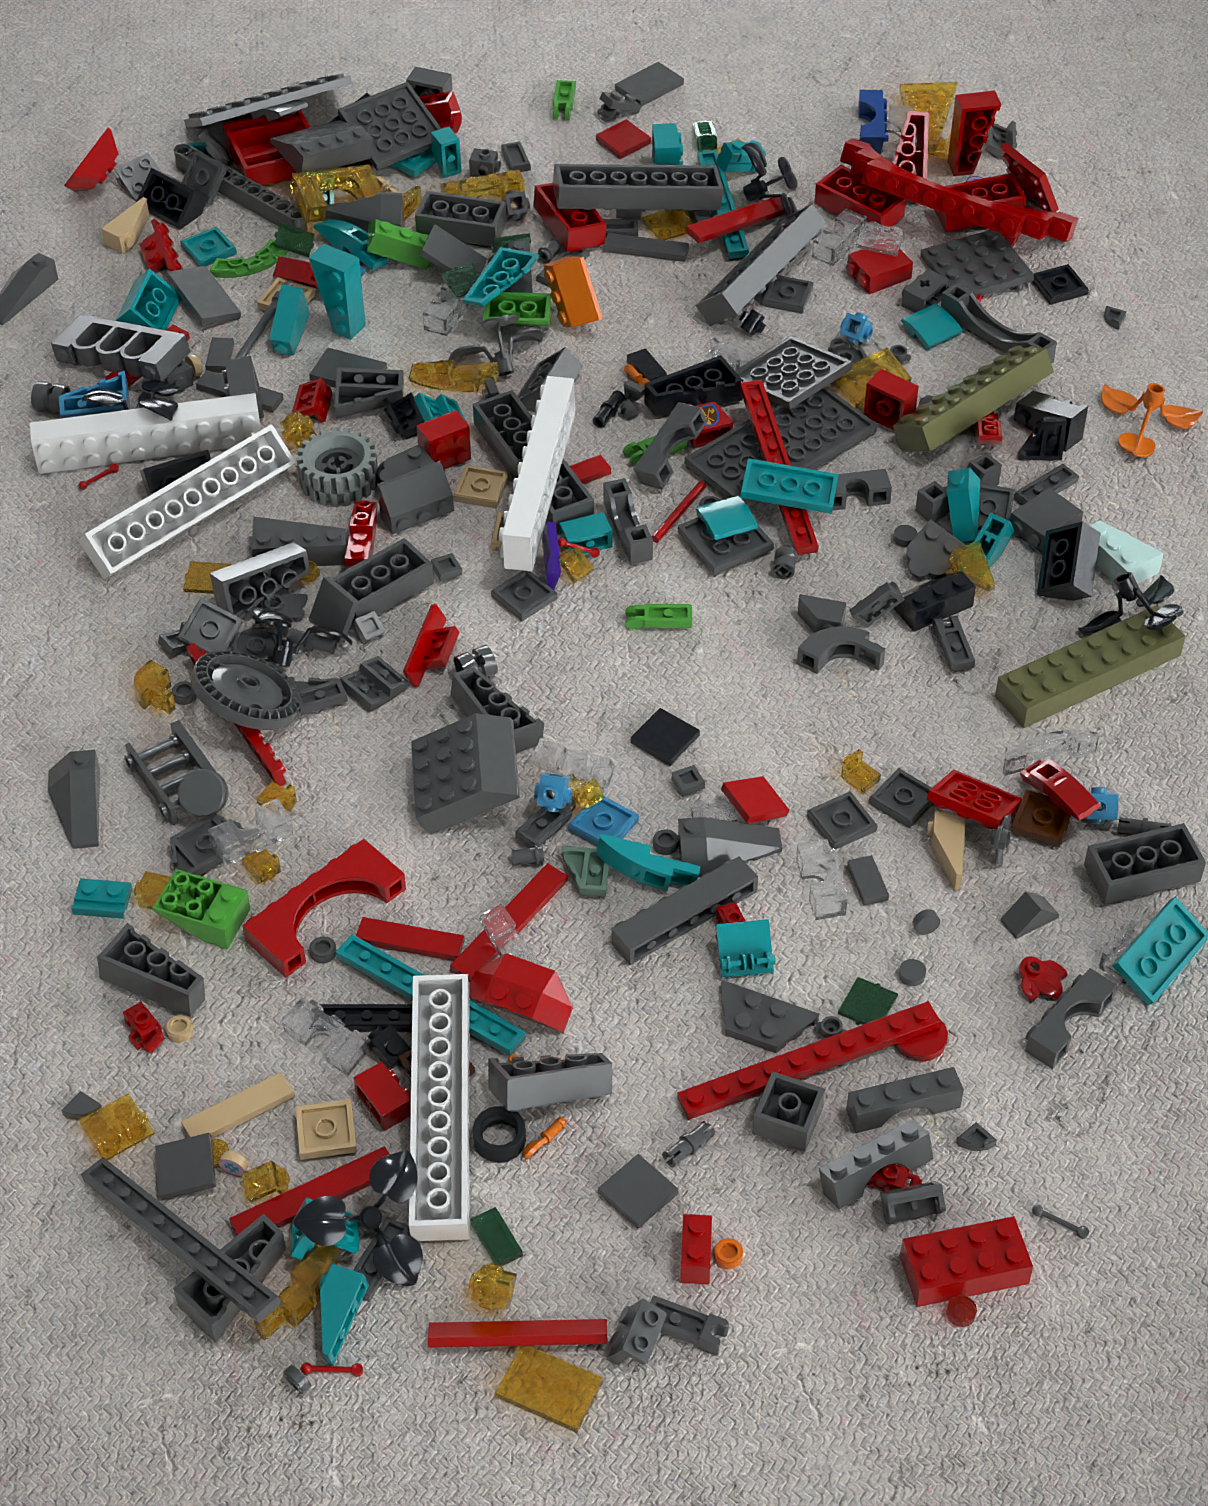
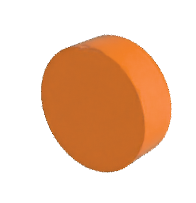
[714,1238,743,1269]

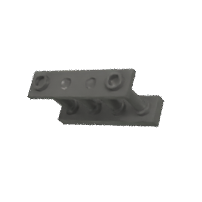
[124,720,216,825]

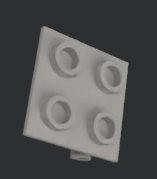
[114,153,161,201]

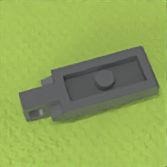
[515,796,576,848]

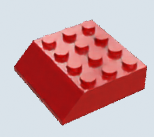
[222,110,310,186]

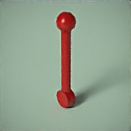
[78,464,119,490]
[558,538,600,557]
[300,1362,363,1377]

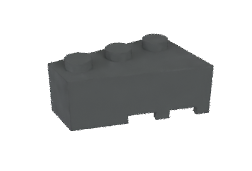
[334,367,404,419]

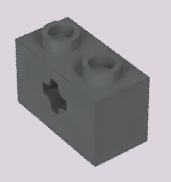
[902,269,949,313]

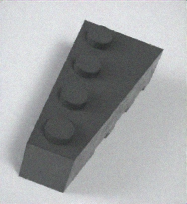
[252,516,348,567]
[210,542,311,617]
[451,667,545,753]
[173,1214,286,1343]

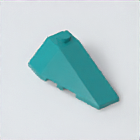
[463,247,539,307]

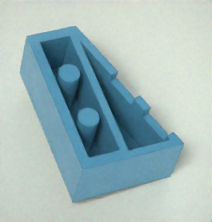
[59,371,130,419]

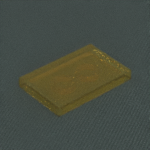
[835,347,912,409]
[495,1346,603,1433]

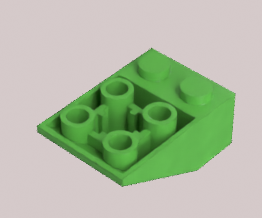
[152,869,250,949]

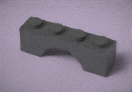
[633,402,707,489]
[915,452,1002,522]
[603,478,653,565]
[1025,968,1117,1069]
[846,1067,964,1133]
[819,1119,933,1209]

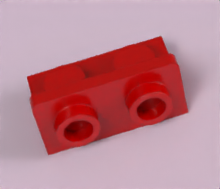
[291,378,332,423]

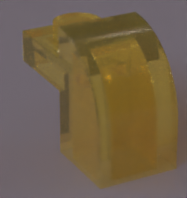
[134,659,176,715]

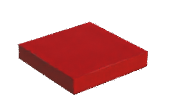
[596,119,651,159]
[721,776,790,823]

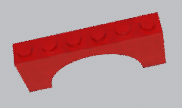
[242,838,406,978]

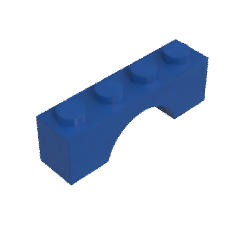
[858,89,889,154]

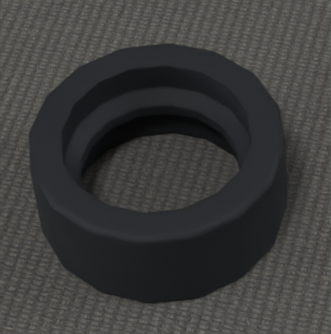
[472,1106,526,1163]

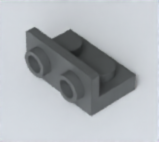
[849,581,905,627]

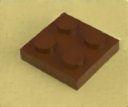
[1011,789,1072,848]

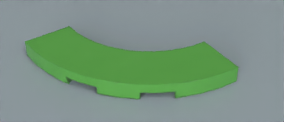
[209,239,290,278]

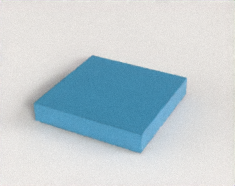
[568,793,639,846]

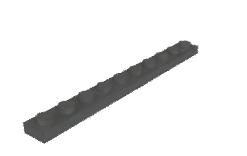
[81,1157,281,1324]

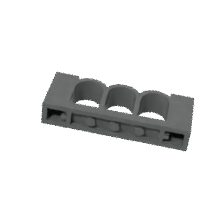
[51,314,190,382]

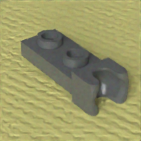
[650,1295,729,1355]

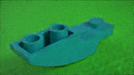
[313,219,388,270]
[596,834,701,892]

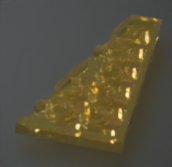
[899,82,958,153]

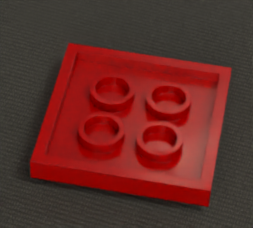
[1000,142,1059,212]
[926,769,1023,830]

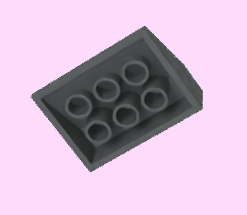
[270,120,373,177]

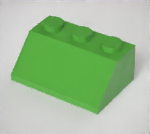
[367,219,430,269]
[484,292,552,328]

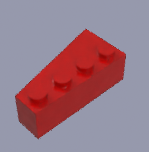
[948,90,1002,176]
[892,111,929,179]

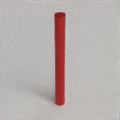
[651,481,706,543]

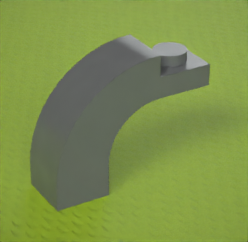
[797,626,886,674]

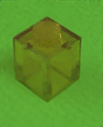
[134,871,171,910]

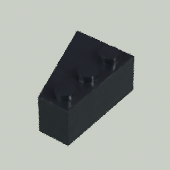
[1014,391,1088,452]

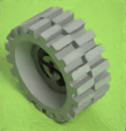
[297,427,378,507]

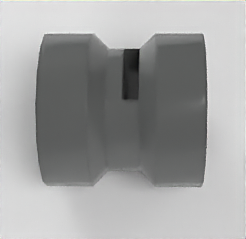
[771,546,798,579]

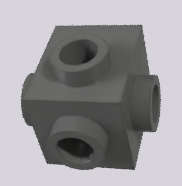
[469,148,501,180]
[501,190,530,221]

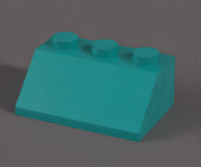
[115,268,181,330]

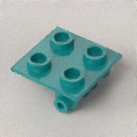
[716,919,775,978]

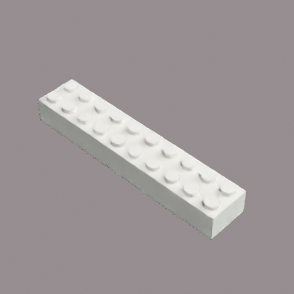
[499,376,575,571]
[30,393,261,474]
[78,424,296,580]
[409,974,469,1241]

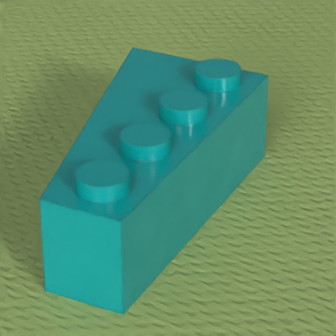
[308,244,366,340]

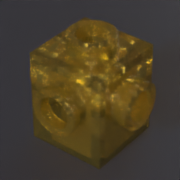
[280,410,317,448]
[469,1264,517,1310]

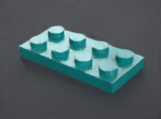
[740,458,839,514]
[1112,897,1208,1005]

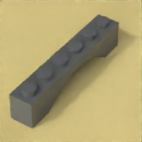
[941,283,1057,364]

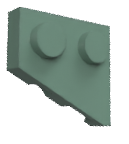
[561,846,610,897]

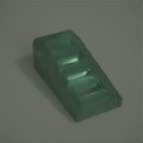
[693,120,717,152]

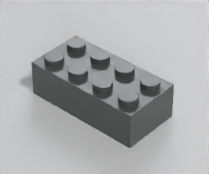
[415,190,507,247]
[332,538,434,622]
[1084,823,1206,905]

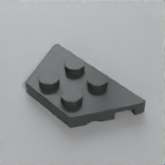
[170,813,262,876]
[721,980,820,1053]

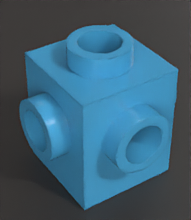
[839,312,873,345]
[534,772,572,812]
[1086,787,1119,824]

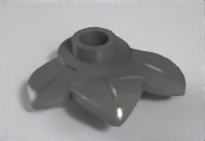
[263,587,308,619]
[990,814,1011,865]

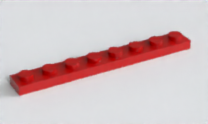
[186,642,287,788]

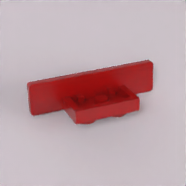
[139,218,183,273]
[403,604,460,687]

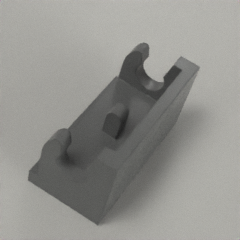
[880,1181,946,1224]

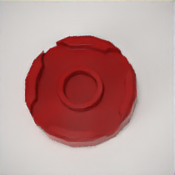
[895,1017,948,1062]

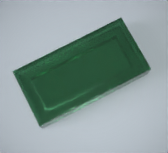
[470,1207,523,1269]

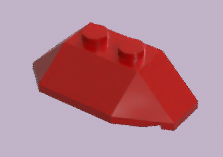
[64,128,119,192]
[469,953,573,1033]

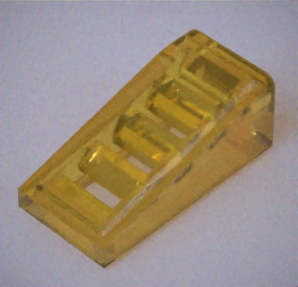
[402,186,422,221]

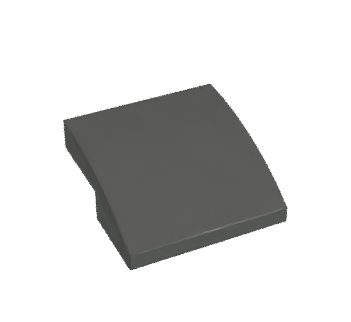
[250,100,309,122]
[340,656,409,712]

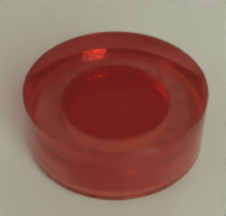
[946,1295,977,1327]

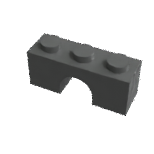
[832,469,892,511]

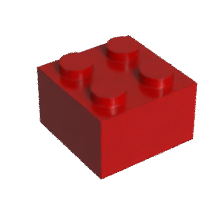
[864,369,919,430]
[417,410,471,470]

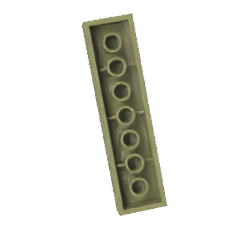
[893,346,1054,452]
[995,606,1185,728]

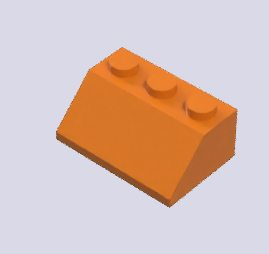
[543,257,603,327]

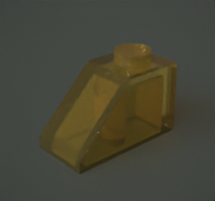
[948,541,995,591]

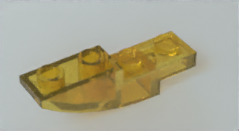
[409,359,500,392]
[254,1245,340,1341]

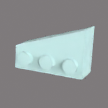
[1089,521,1164,584]

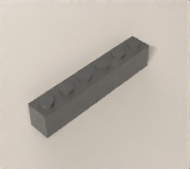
[612,856,758,965]

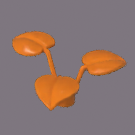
[1101,383,1203,457]

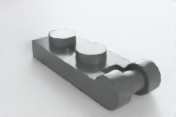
[932,616,975,671]

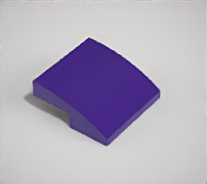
[542,521,561,590]

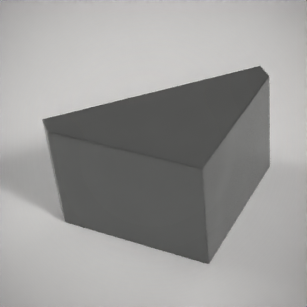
[1001,891,1059,939]

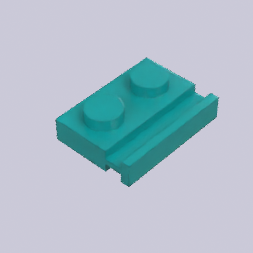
[71,878,133,919]

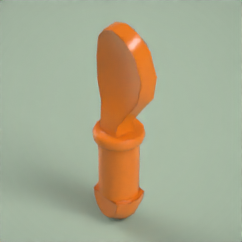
[624,364,650,387]
[522,1117,567,1159]

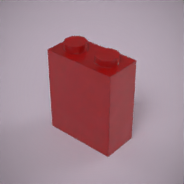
[846,239,913,294]

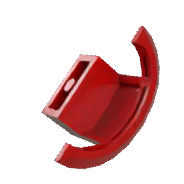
[419,91,462,134]

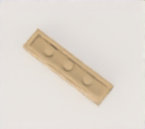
[181,1072,295,1138]

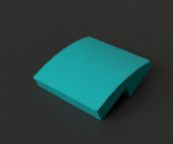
[901,303,963,350]
[414,392,470,429]
[696,496,758,540]

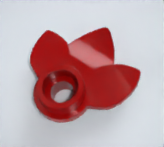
[1019,956,1068,1001]

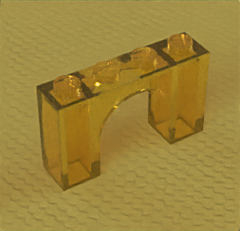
[290,164,382,223]

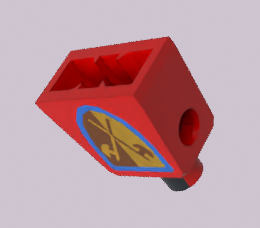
[689,400,733,449]

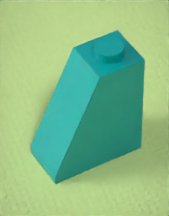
[270,284,310,355]

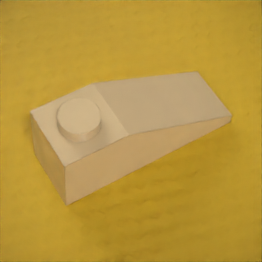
[101,197,149,254]
[927,811,966,891]

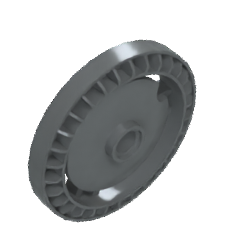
[190,650,301,730]

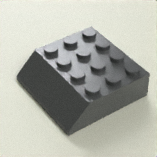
[411,713,520,835]

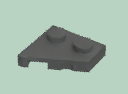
[286,677,348,716]

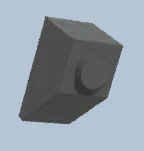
[797,594,846,633]

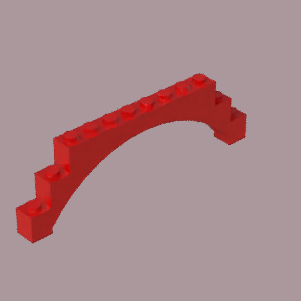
[840,138,1079,242]

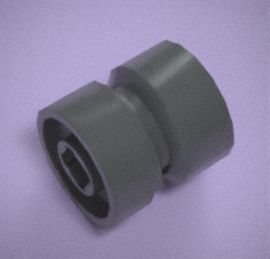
[31,381,71,413]
[453,644,498,677]

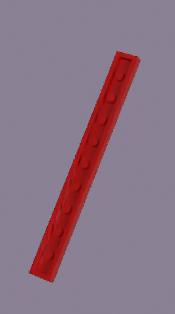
[740,380,819,555]
[677,1001,941,1120]

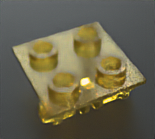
[642,210,693,240]
[79,1093,155,1160]

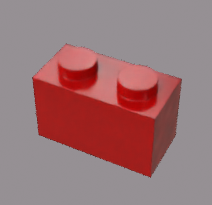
[353,1061,411,1131]
[680,1214,712,1284]

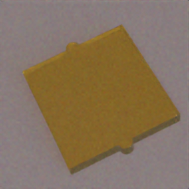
[183,561,231,594]

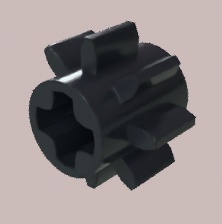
[739,309,766,336]

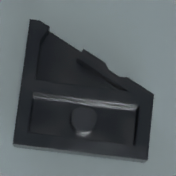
[1018,417,1067,460]

